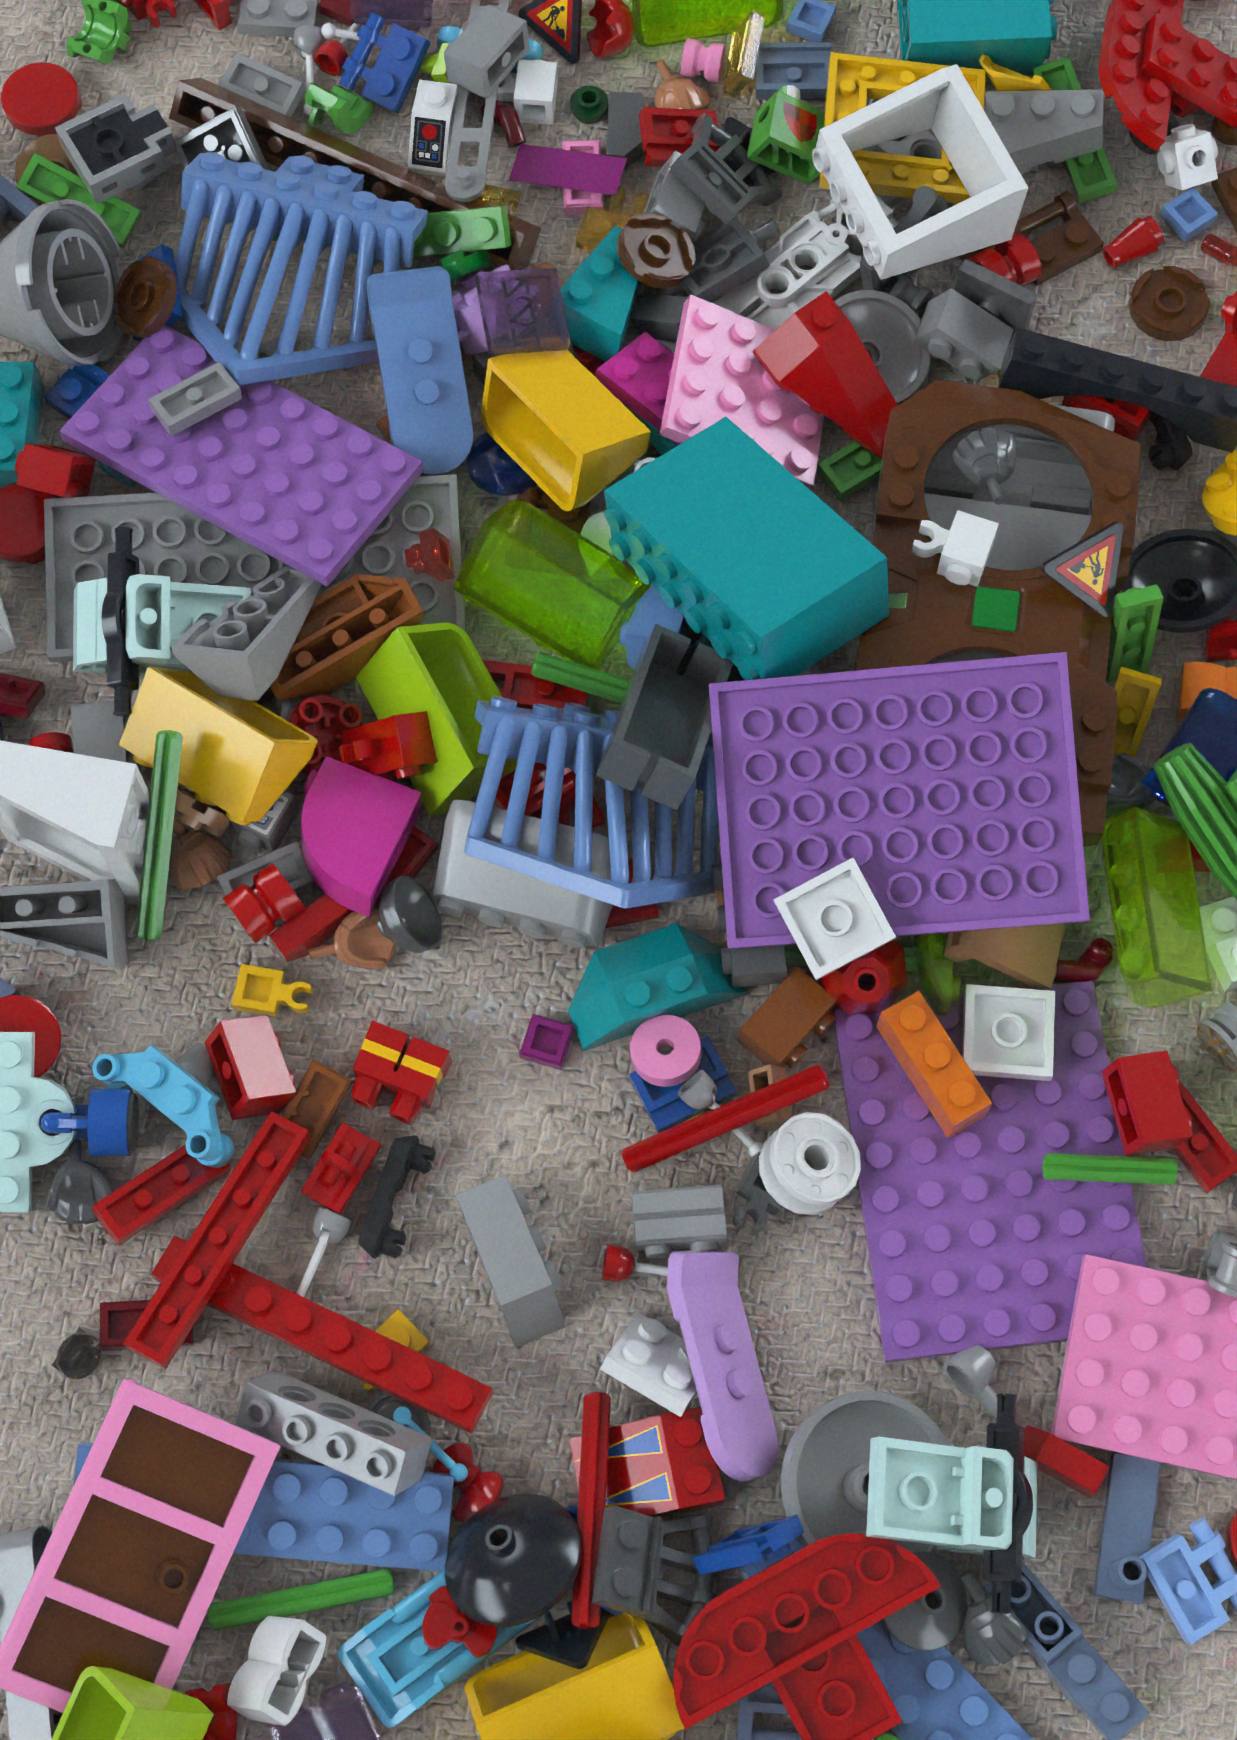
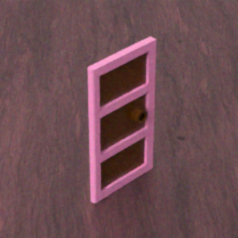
[0,1378,281,1713]

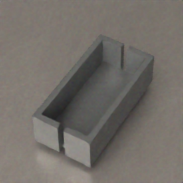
[596,624,733,810]

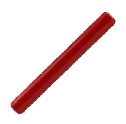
[622,1065,830,1172]
[571,1392,611,1629]

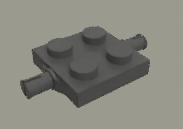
[655,217,780,302]

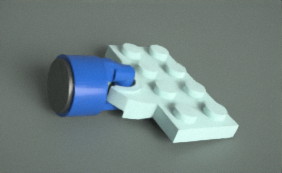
[0,1032,139,1212]

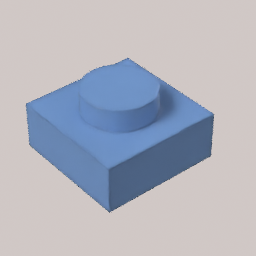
[786,0,837,42]
[1160,187,1218,242]

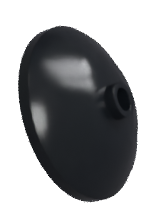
[1122,529,1237,633]
[445,1493,582,1627]

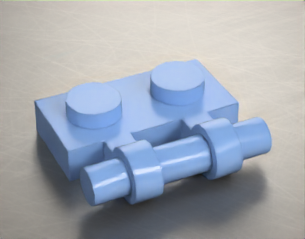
[1139,1517,1237,1645]

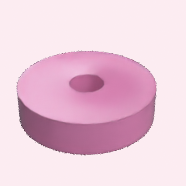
[630,1015,702,1087]

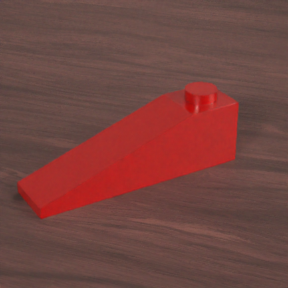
[753,291,898,460]

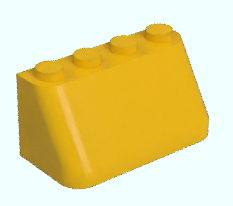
[481,338,651,511]
[119,667,318,826]
[464,1613,684,1740]

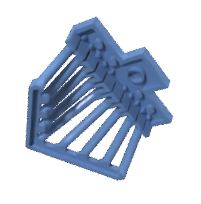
[175,152,428,385]
[464,696,719,908]

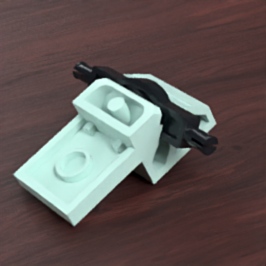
[73,527,251,717]
[866,1393,1038,1614]

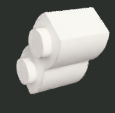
[227,1616,326,1726]

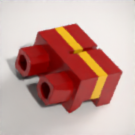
[351,1020,452,1125]

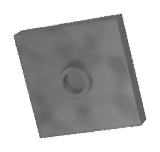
[954,259,1038,344]

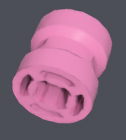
[680,38,725,83]

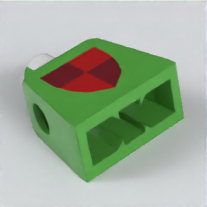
[747,85,824,185]

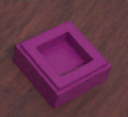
[519,1014,575,1071]

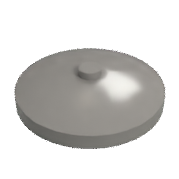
[781,1391,950,1555]

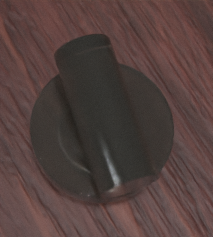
[51,1327,101,1379]

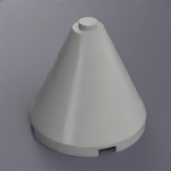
[0,199,126,366]

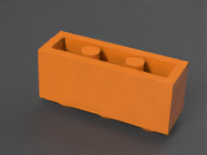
[876,991,992,1138]

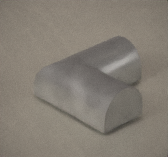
[174,106,270,170]

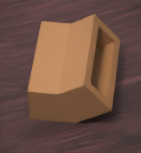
[748,1064,793,1132]

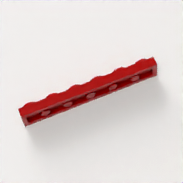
[123,1111,312,1370]

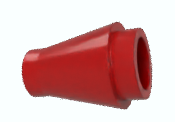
[1102,216,1164,269]

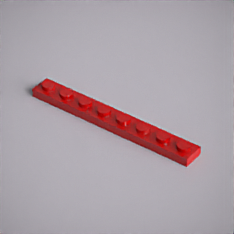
[151,1235,494,1434]

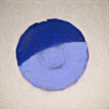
[466,433,537,496]

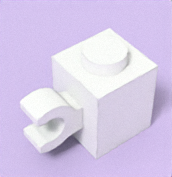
[497,59,558,125]
[912,510,999,587]

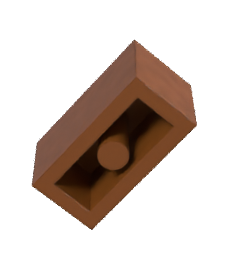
[738,966,837,1069]

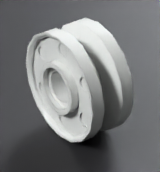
[759,1112,861,1215]

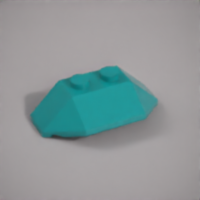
[568,923,747,1051]

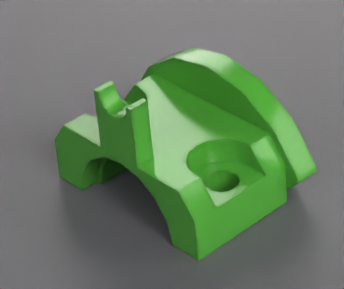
[66,0,132,65]
[305,83,374,134]

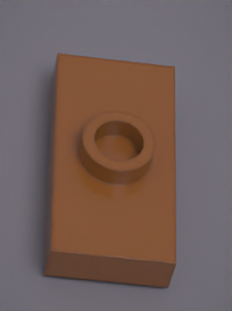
[282,1059,354,1159]

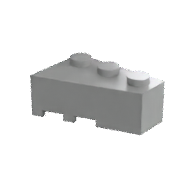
[984,89,1105,174]
[0,879,129,968]
[456,1174,566,1348]

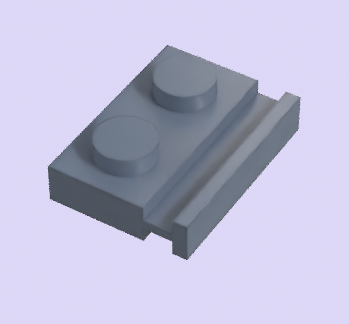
[754,42,832,99]

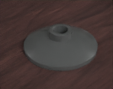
[882,1551,967,1650]

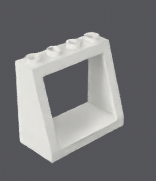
[812,64,1028,280]
[0,740,150,905]

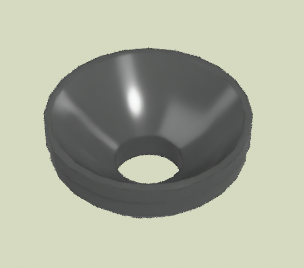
[377,876,442,953]

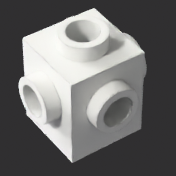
[1157,124,1218,190]

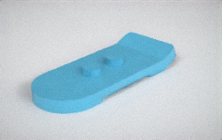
[338,1540,545,1728]

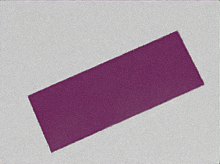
[509,144,627,195]

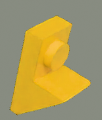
[1113,666,1162,758]

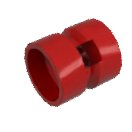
[968,232,1042,287]
[223,862,305,943]

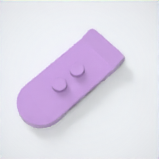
[667,1251,778,1482]

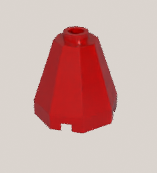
[818,939,908,1016]

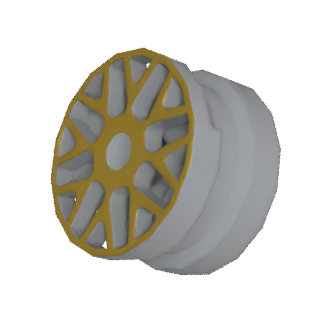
[1196,1002,1237,1073]

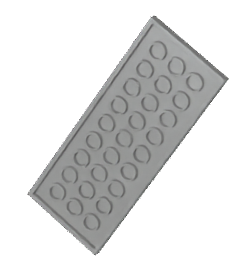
[44,474,466,662]

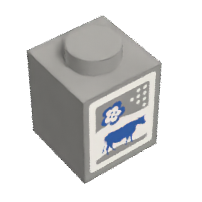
[231,791,299,852]

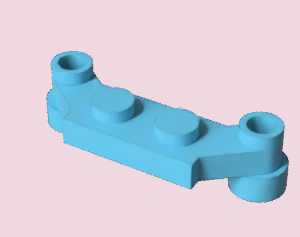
[92,1045,234,1168]

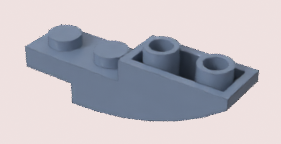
[983,1561,1149,1740]

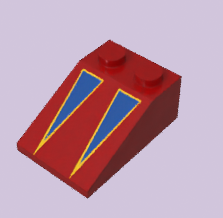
[569,1407,725,1518]

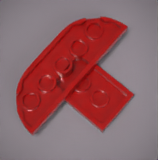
[1098,0,1237,151]
[673,1533,941,1740]

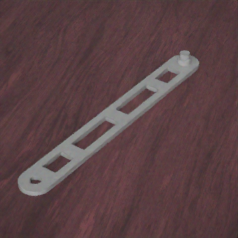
[445,0,510,202]

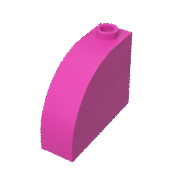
[301,756,422,917]

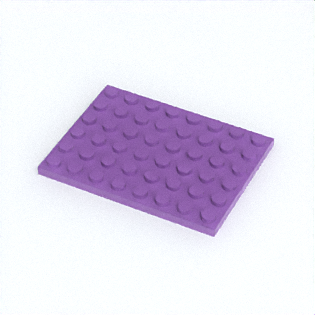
[709,652,1090,949]
[833,981,1147,1363]

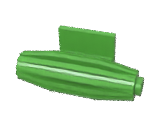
[1153,742,1237,900]

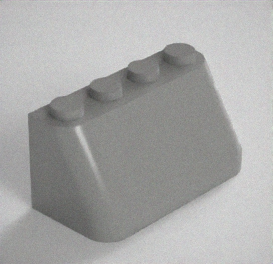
[432,800,613,948]

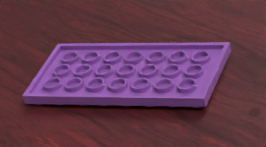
[59,325,424,587]

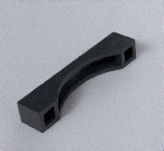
[998,327,1237,453]

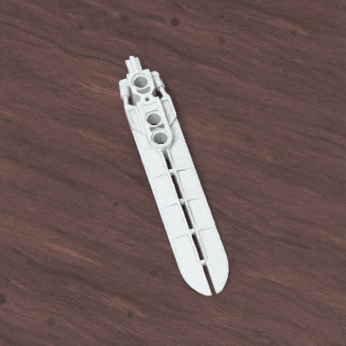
[648,194,910,446]

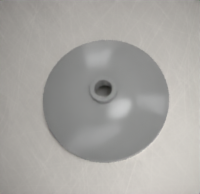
[835,290,931,404]

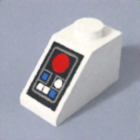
[407,79,458,177]

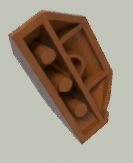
[270,574,425,700]

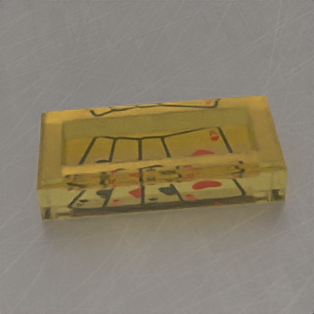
[722,11,765,98]

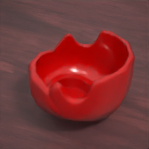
[586,0,634,59]

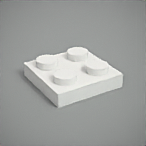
[774,857,896,980]
[962,984,1055,1081]
[600,1313,697,1417]

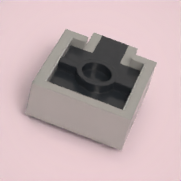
[55,93,176,204]

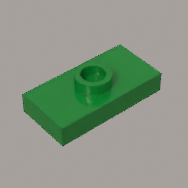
[440,250,491,282]

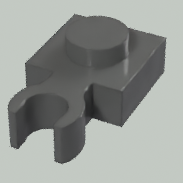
[733,1151,782,1236]

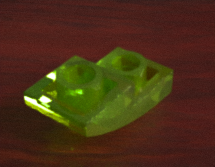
[915,933,960,1016]

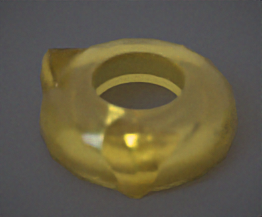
[477,183,521,212]

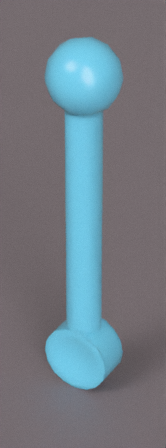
[393,1406,468,1482]

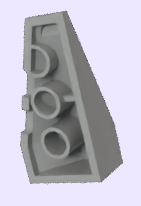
[172,565,322,701]

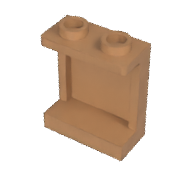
[943,924,1066,990]

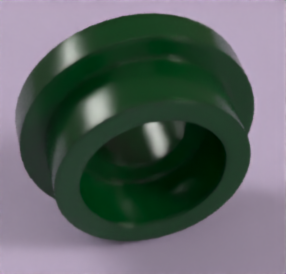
[570,86,608,124]

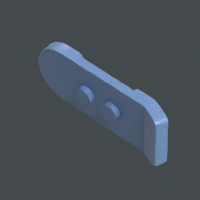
[366,266,473,476]

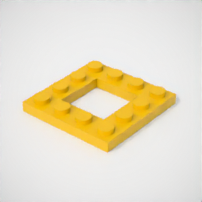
[819,52,986,204]

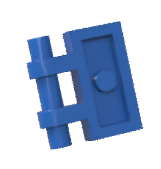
[339,12,431,114]

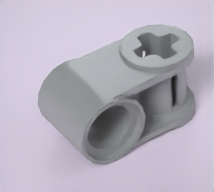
[1203,1229,1237,1298]

